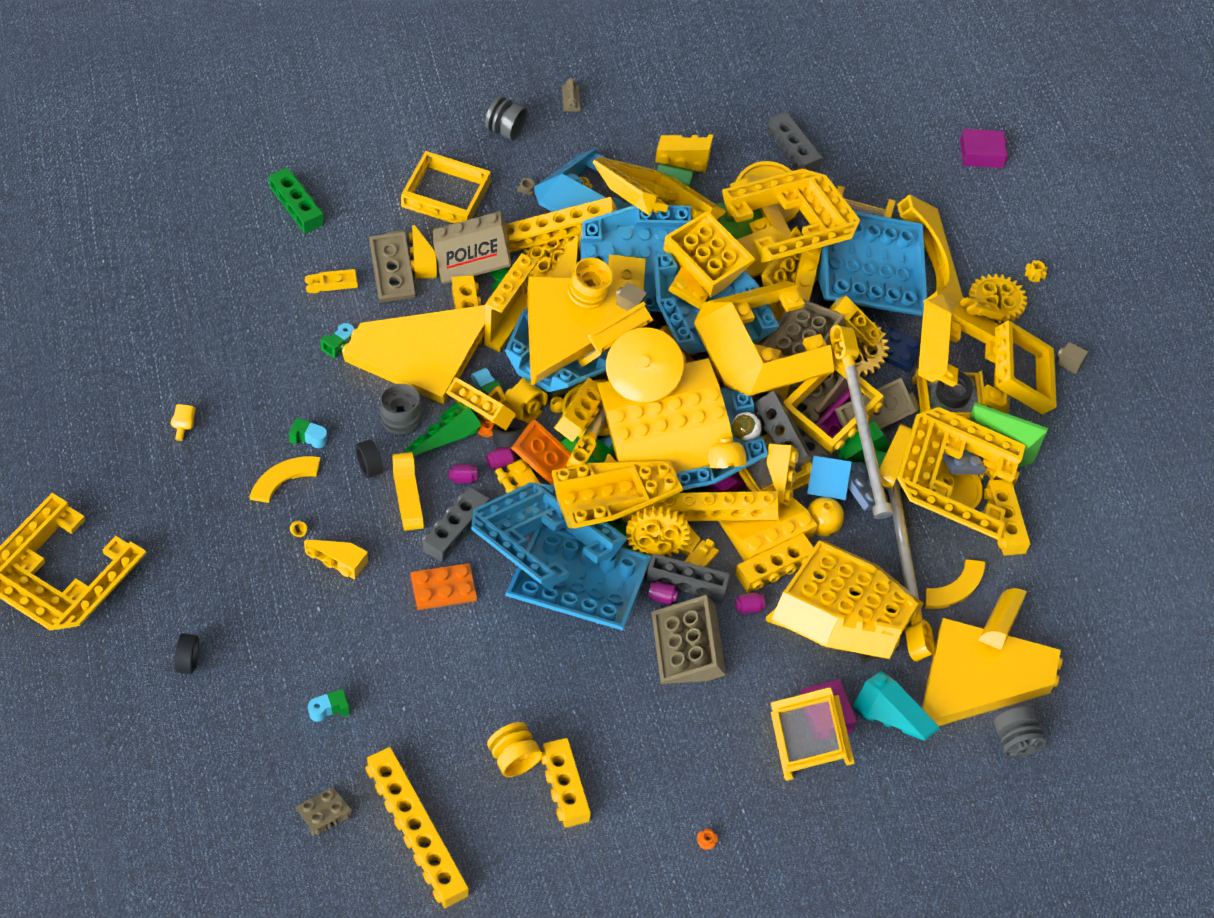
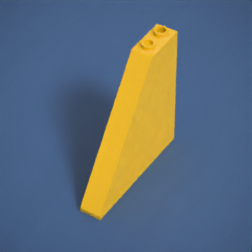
[527,277,645,385]
[342,305,485,405]
[922,618,1063,726]

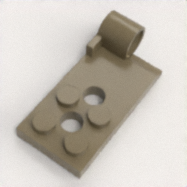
[369,229,416,303]
[835,378,920,429]

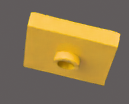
[608,255,646,288]

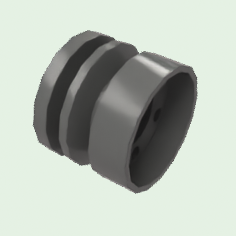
[485,96,528,141]
[380,384,421,435]
[993,707,1046,758]

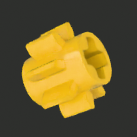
[1025,260,1047,282]

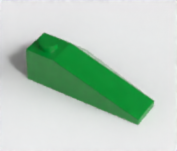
[404,401,482,456]

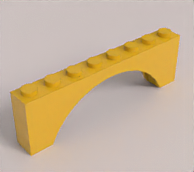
[897,194,963,303]

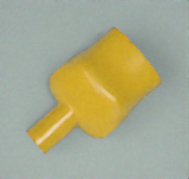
[171,404,196,441]

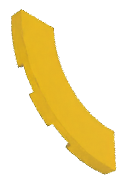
[250,456,321,503]
[925,559,985,609]

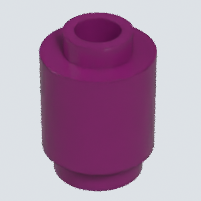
[485,447,516,470]
[449,464,477,484]
[648,581,678,605]
[734,592,765,615]

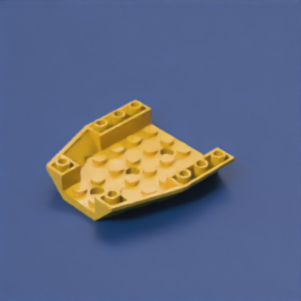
[771,540,924,659]

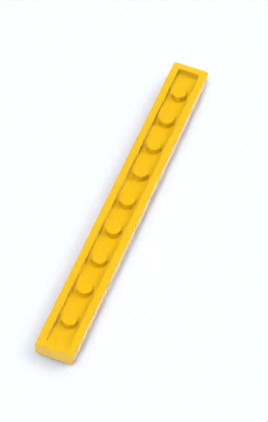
[768,247,822,401]

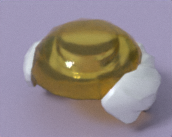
[732,412,761,441]

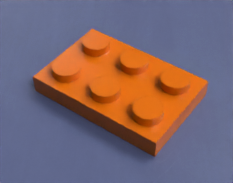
[511,419,571,485]
[410,563,477,610]

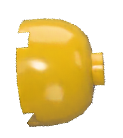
[708,438,747,468]
[807,497,844,537]

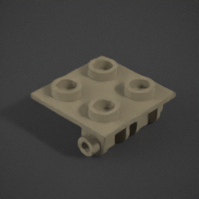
[295,787,351,836]

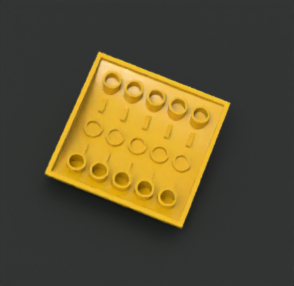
[597,358,734,472]

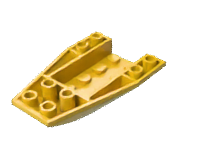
[552,461,683,529]

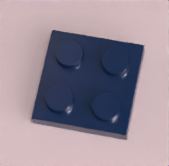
[882,328,921,372]

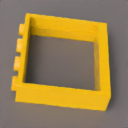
[401,151,491,224]
[995,320,1057,415]
[784,354,884,454]

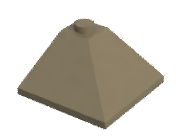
[788,370,848,414]

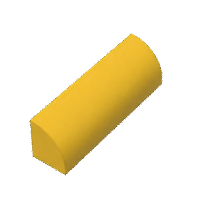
[978,588,1027,650]

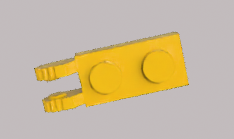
[305,269,358,293]
[960,297,1005,320]

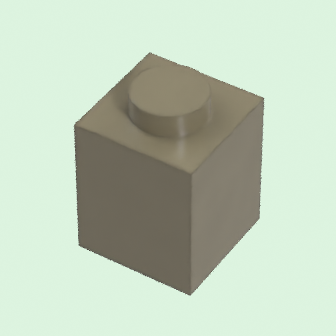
[615,282,647,311]
[1057,342,1088,374]

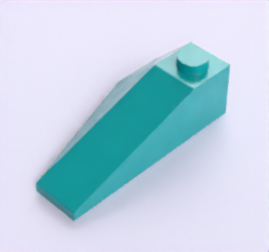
[853,671,940,741]

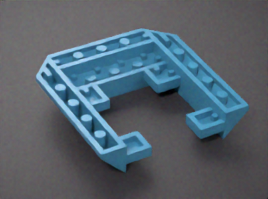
[534,148,666,212]
[472,482,627,592]

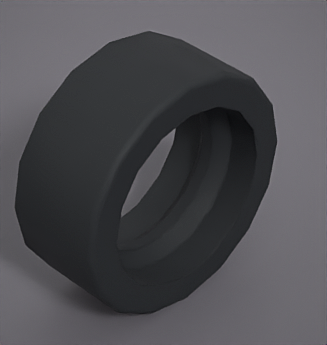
[936,371,973,408]
[492,419,528,447]
[355,439,383,478]
[174,633,199,674]

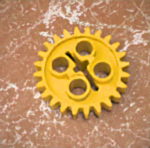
[524,237,579,277]
[968,273,1027,324]
[832,322,889,377]
[626,506,690,557]

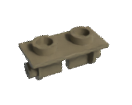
[562,78,580,112]

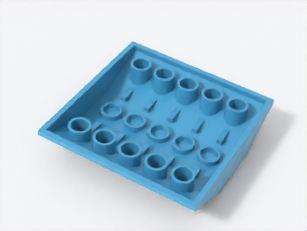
[817,211,927,316]
[505,525,652,630]

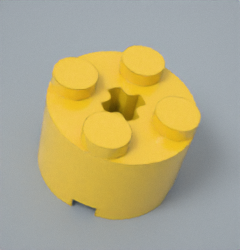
[505,378,548,423]

